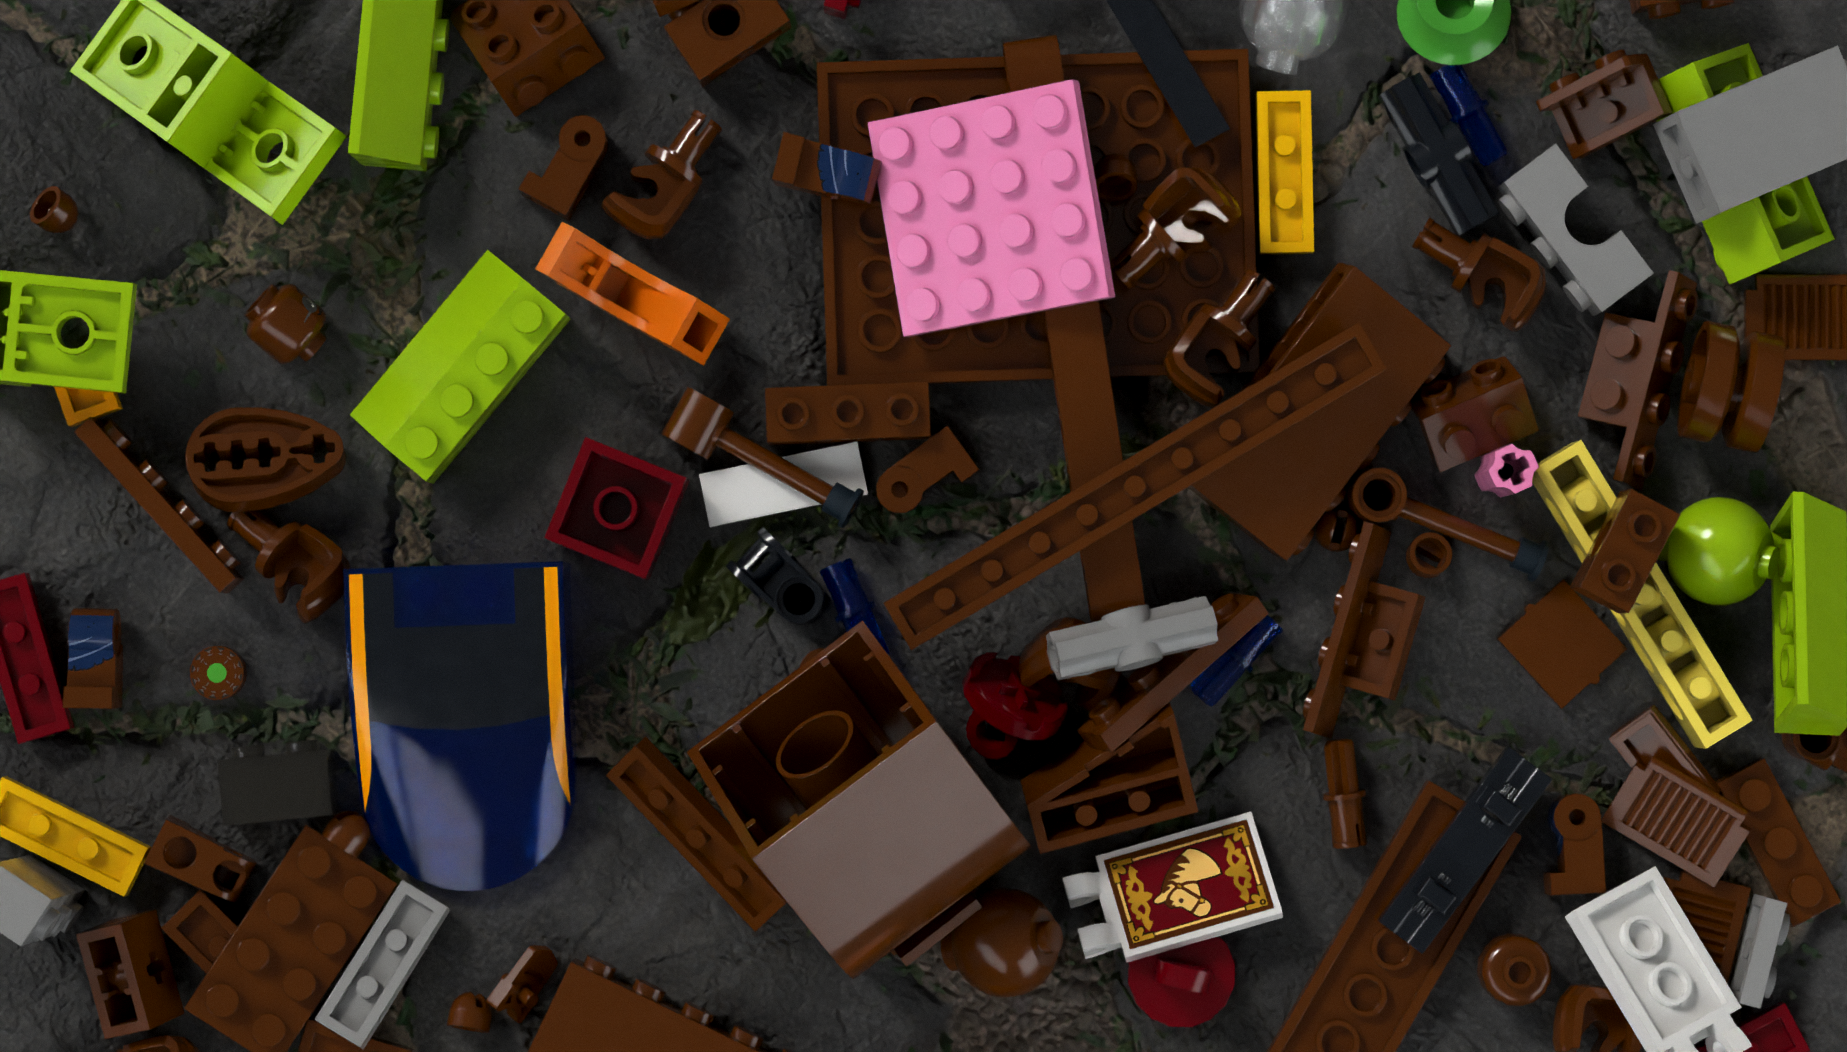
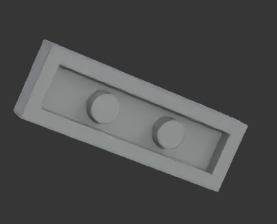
[314,880,450,1050]

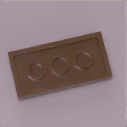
[184,825,397,1052]

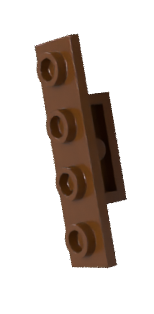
[1578,270,1698,491]
[1303,521,1426,738]

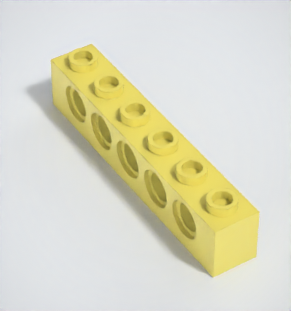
[1532,440,1753,749]

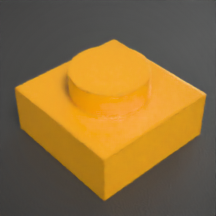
[54,387,123,427]

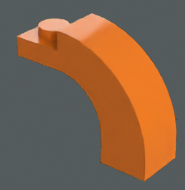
[535,222,730,366]

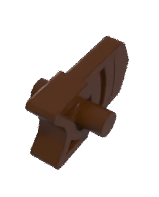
[486,945,558,1023]

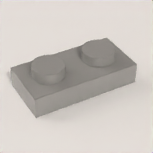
[1730,894,1790,1009]

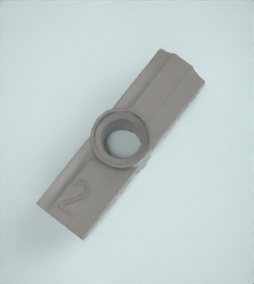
[1046,596,1218,681]

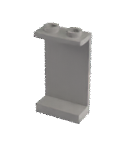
[1653,45,1847,224]

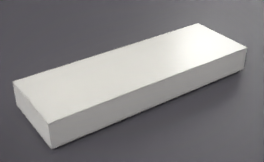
[699,442,868,528]

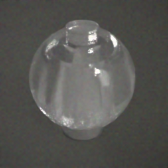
[1239,0,1347,75]

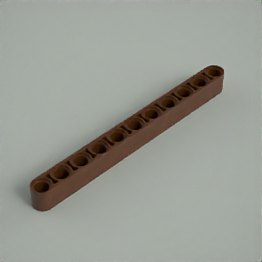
[1002,35,1145,622]

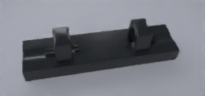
[1377,746,1553,954]

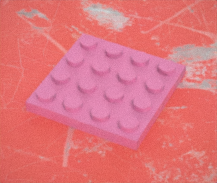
[867,79,1115,337]

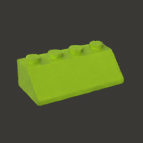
[348,0,450,171]
[1656,43,1835,285]
[350,250,571,484]
[1770,491,1847,736]

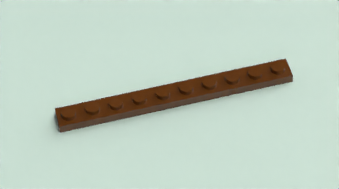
[883,322,1387,650]

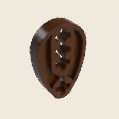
[185,407,346,513]

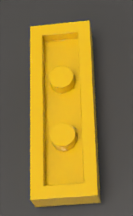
[1255,90,1314,255]
[0,776,152,897]

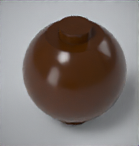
[941,888,1063,998]

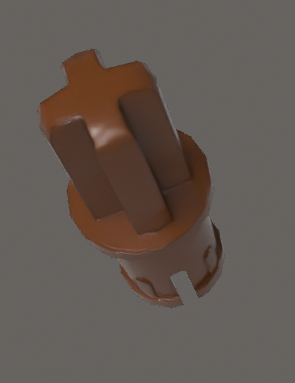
[1323,739,1367,849]

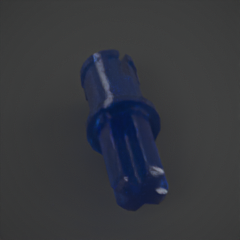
[1429,65,1507,166]
[820,558,889,654]
[1190,615,1283,707]

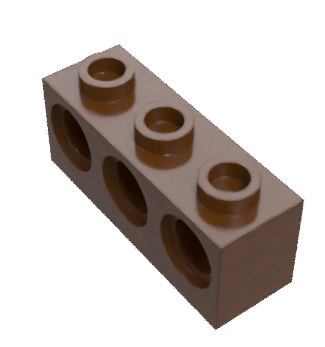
[765,382,931,446]

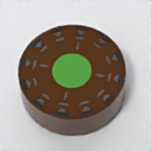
[190,646,247,700]

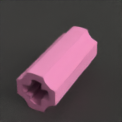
[1474,444,1539,498]

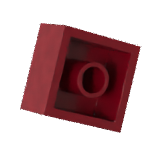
[544,437,690,580]

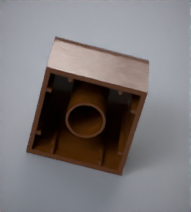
[687,620,1031,979]

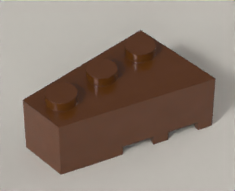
[1020,702,1199,854]

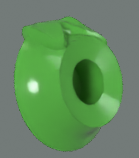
[1397,0,1511,65]

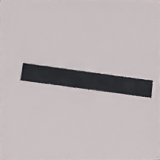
[1106,0,1230,148]

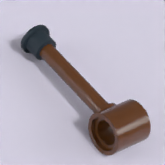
[661,387,864,528]
[1345,468,1550,582]

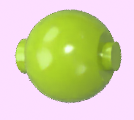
[1657,497,1780,605]

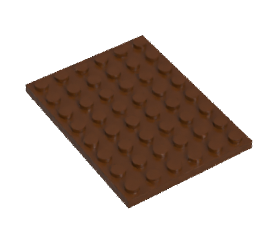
[817,49,1260,386]

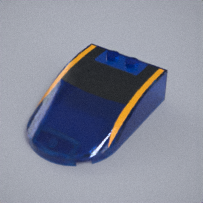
[343,561,577,891]

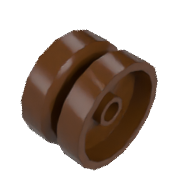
[1677,321,1785,453]

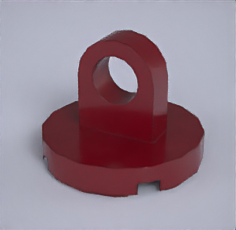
[962,652,1068,759]
[1127,936,1235,1027]

